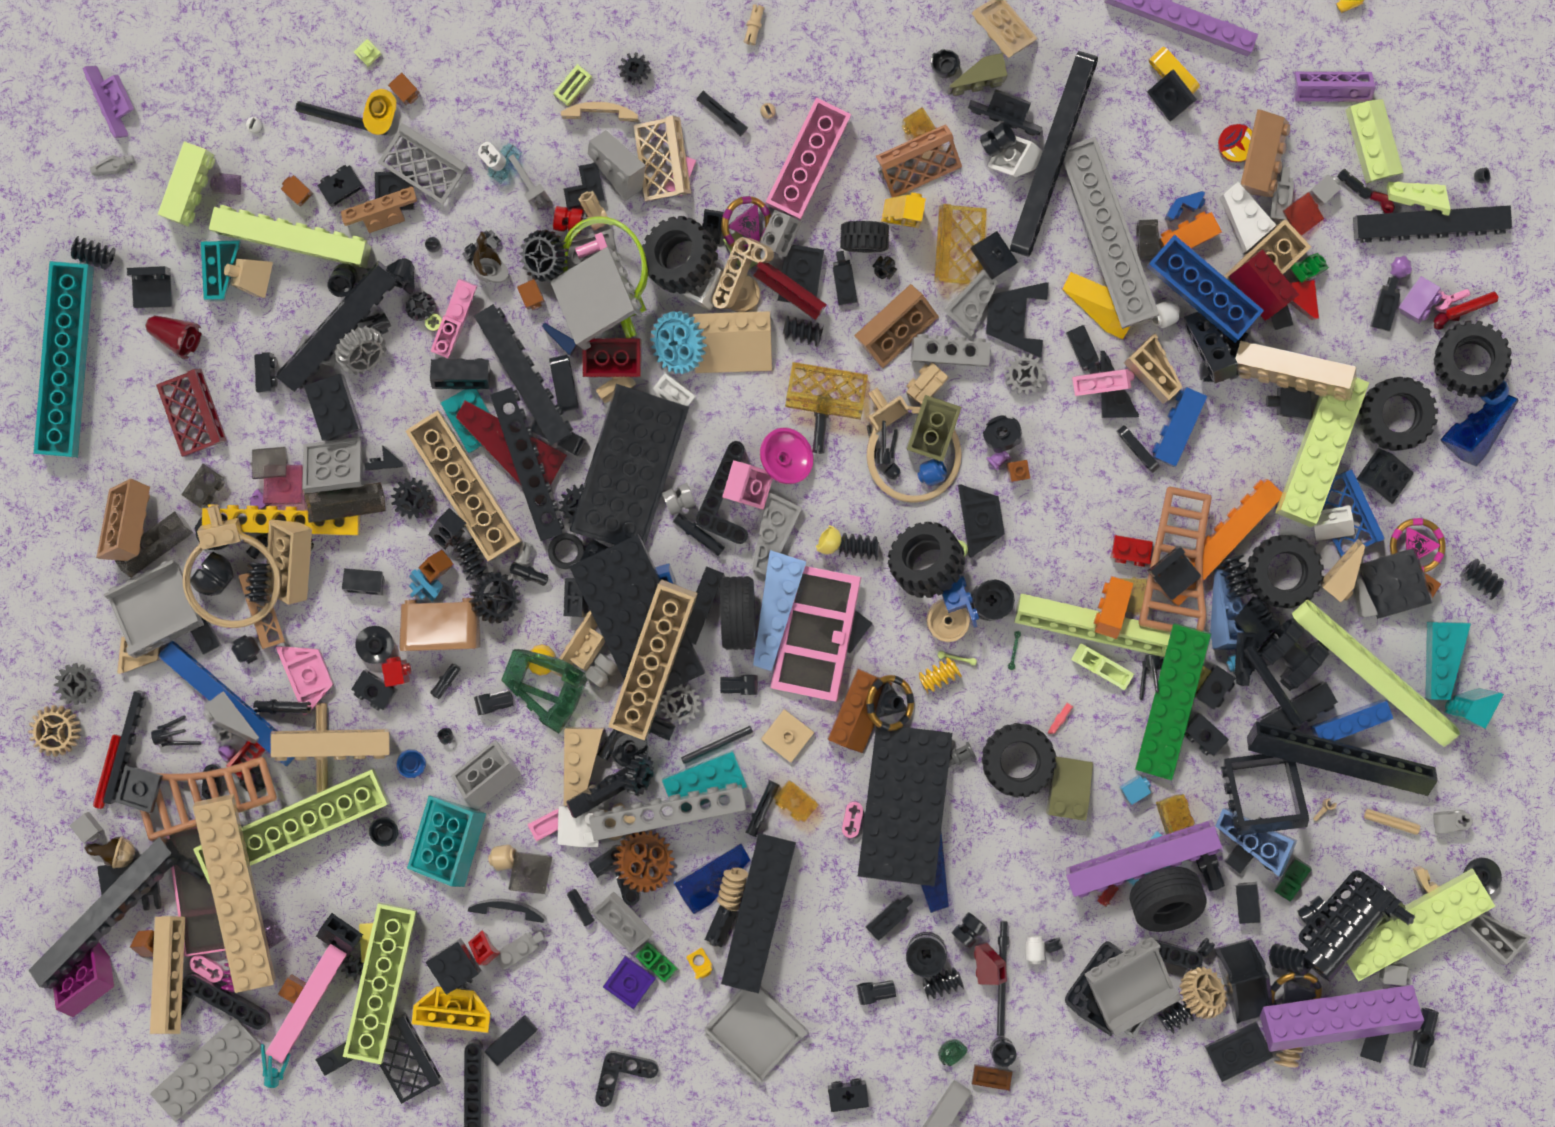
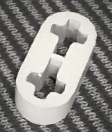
[478,142,506,171]

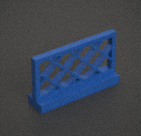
[1322,469,1385,557]

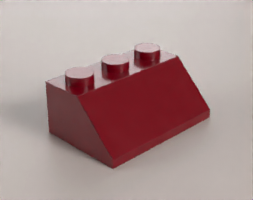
[1228,249,1299,321]
[582,338,642,377]

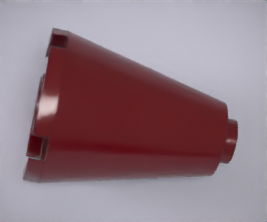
[145,315,202,359]

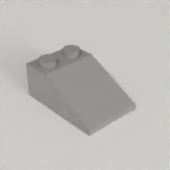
[203,691,259,744]

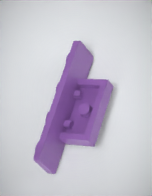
[82,66,134,138]

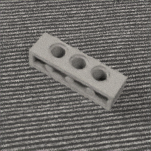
[910,334,991,367]

